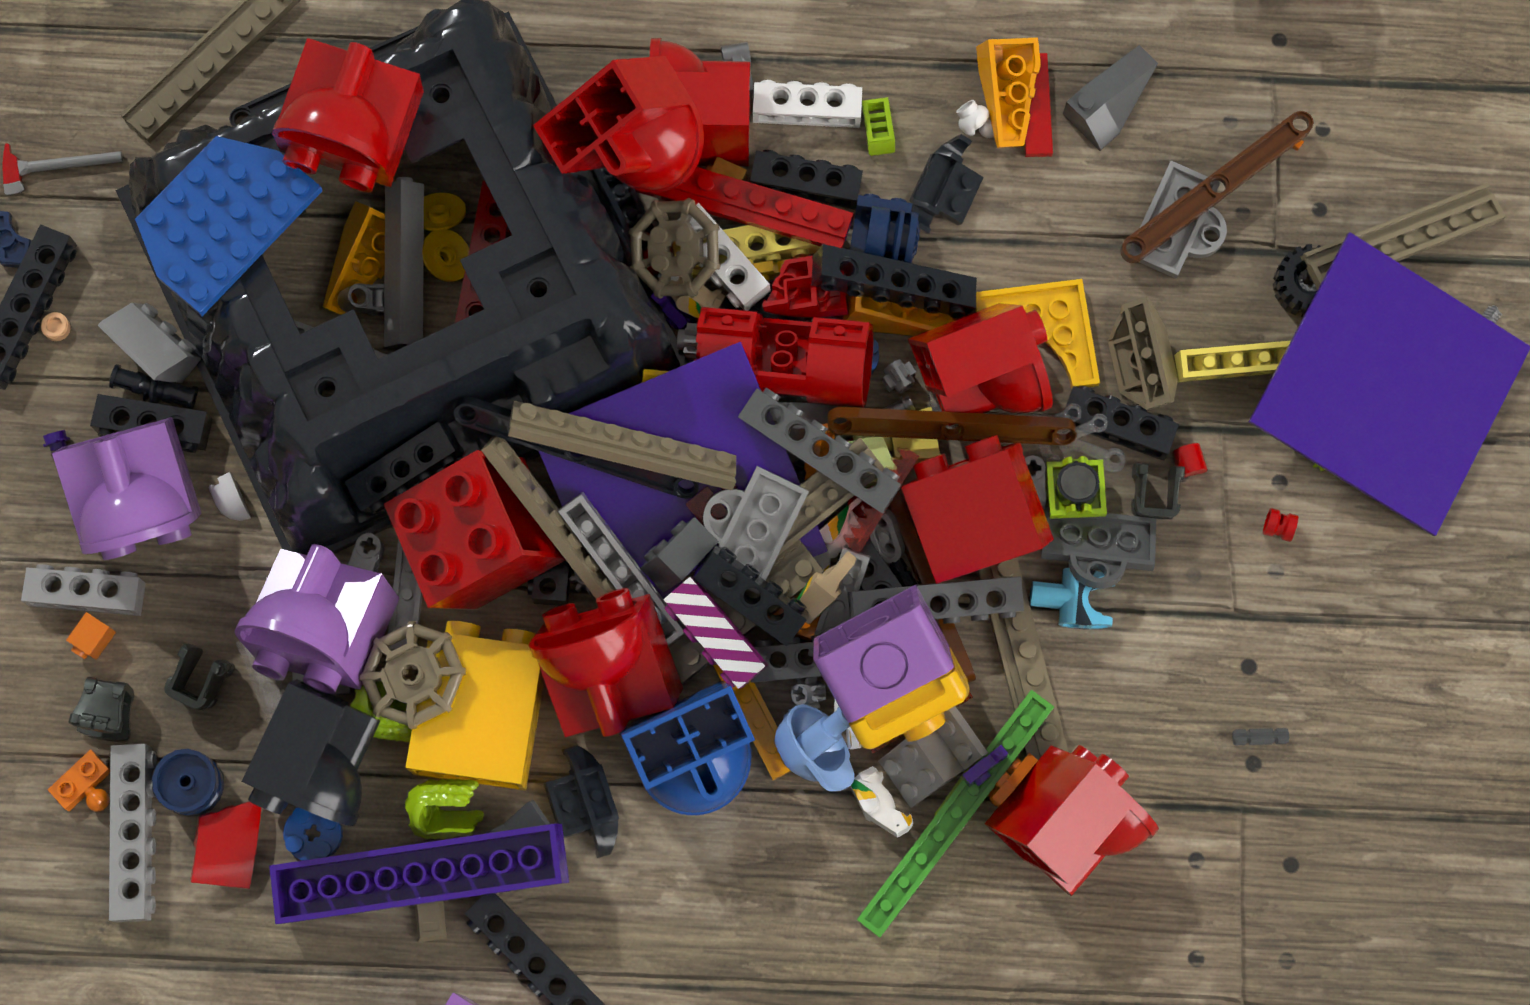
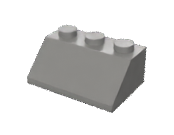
[98,302,201,383]

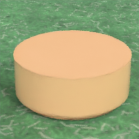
[41,312,71,341]

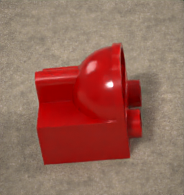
[272,38,424,192]
[649,38,750,166]
[533,56,704,193]
[908,303,1053,427]
[901,435,1054,584]
[529,588,683,737]
[985,745,1159,896]

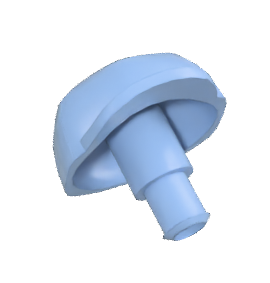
[774,704,854,792]

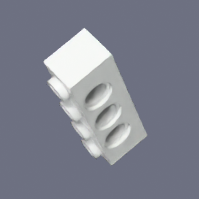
[753,80,862,128]
[678,203,771,311]

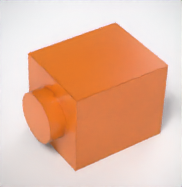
[66,612,116,660]

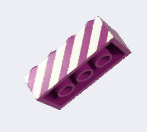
[663,577,769,689]

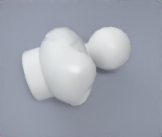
[956,100,994,138]

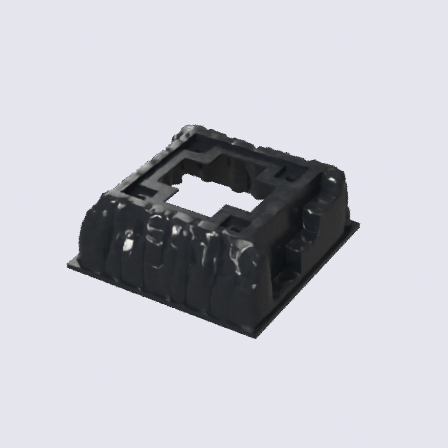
[115,0,689,555]

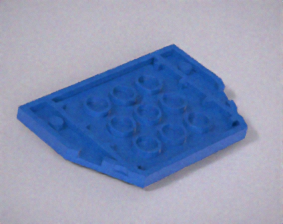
[135,136,323,316]

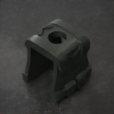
[1131,463,1185,520]
[164,643,235,710]
[68,677,134,742]

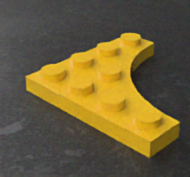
[975,279,1100,390]

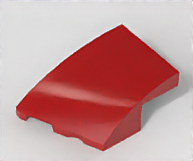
[763,256,848,317]
[190,801,261,889]

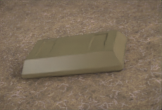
[414,901,447,943]

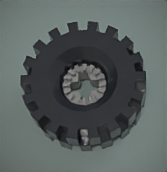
[1273,244,1321,317]

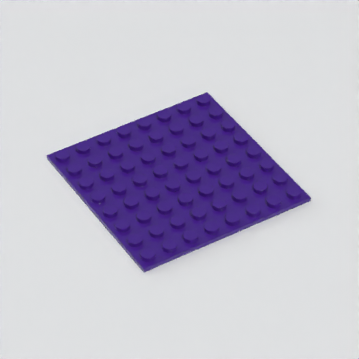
[1249,232,1530,536]
[539,341,828,599]

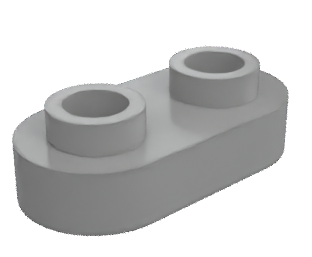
[866,508,905,563]

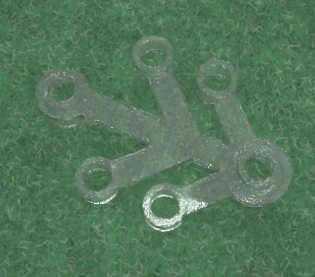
[1030,403,1126,472]

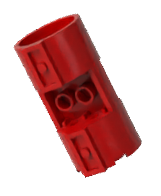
[694,307,874,408]

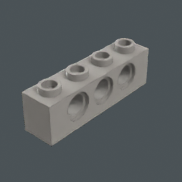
[21,564,146,616]

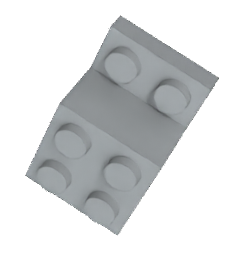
[878,706,988,808]

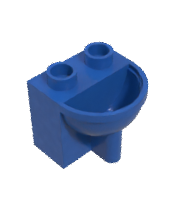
[620,681,755,815]

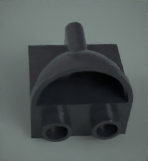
[241,679,381,826]

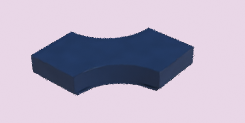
[0,211,32,268]

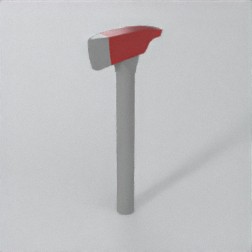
[2,143,124,195]

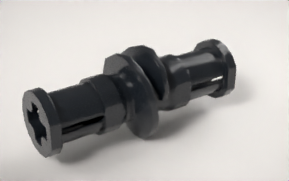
[109,364,198,409]

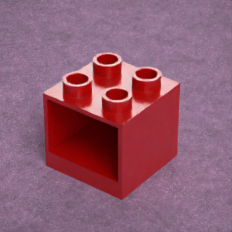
[384,450,566,609]

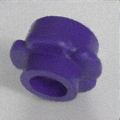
[43,430,70,451]

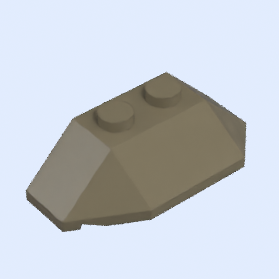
[1108,296,1178,410]

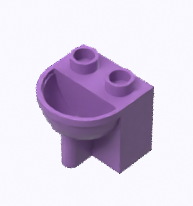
[52,417,202,560]
[235,544,400,694]

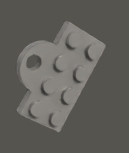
[1128,161,1227,279]
[703,466,809,594]

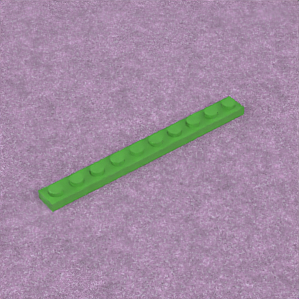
[857,690,1054,938]

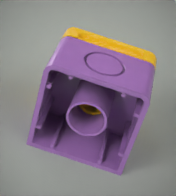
[813,585,969,749]

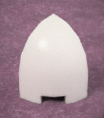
[209,472,251,521]

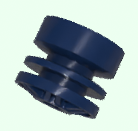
[864,206,920,263]

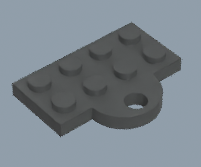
[1041,506,1156,589]

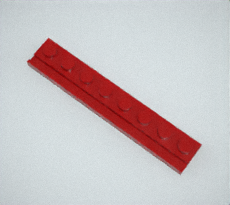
[635,167,854,248]

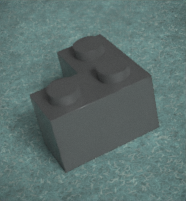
[640,517,719,592]

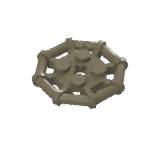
[628,198,721,299]
[359,621,466,729]

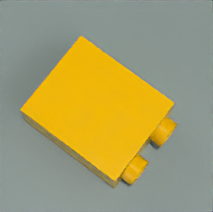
[405,621,544,791]

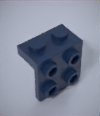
[850,194,913,261]

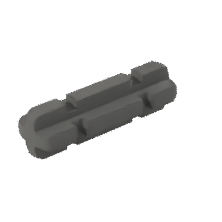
[1232,728,1289,746]

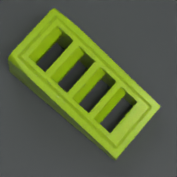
[862,97,895,156]

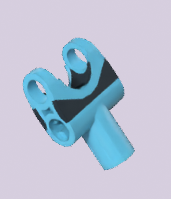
[1029,568,1115,629]

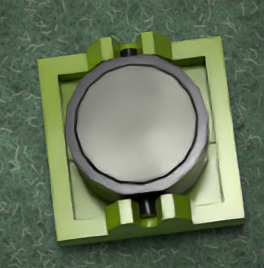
[1046,456,1107,519]

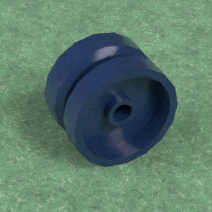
[152,749,224,817]

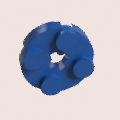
[283,807,343,861]

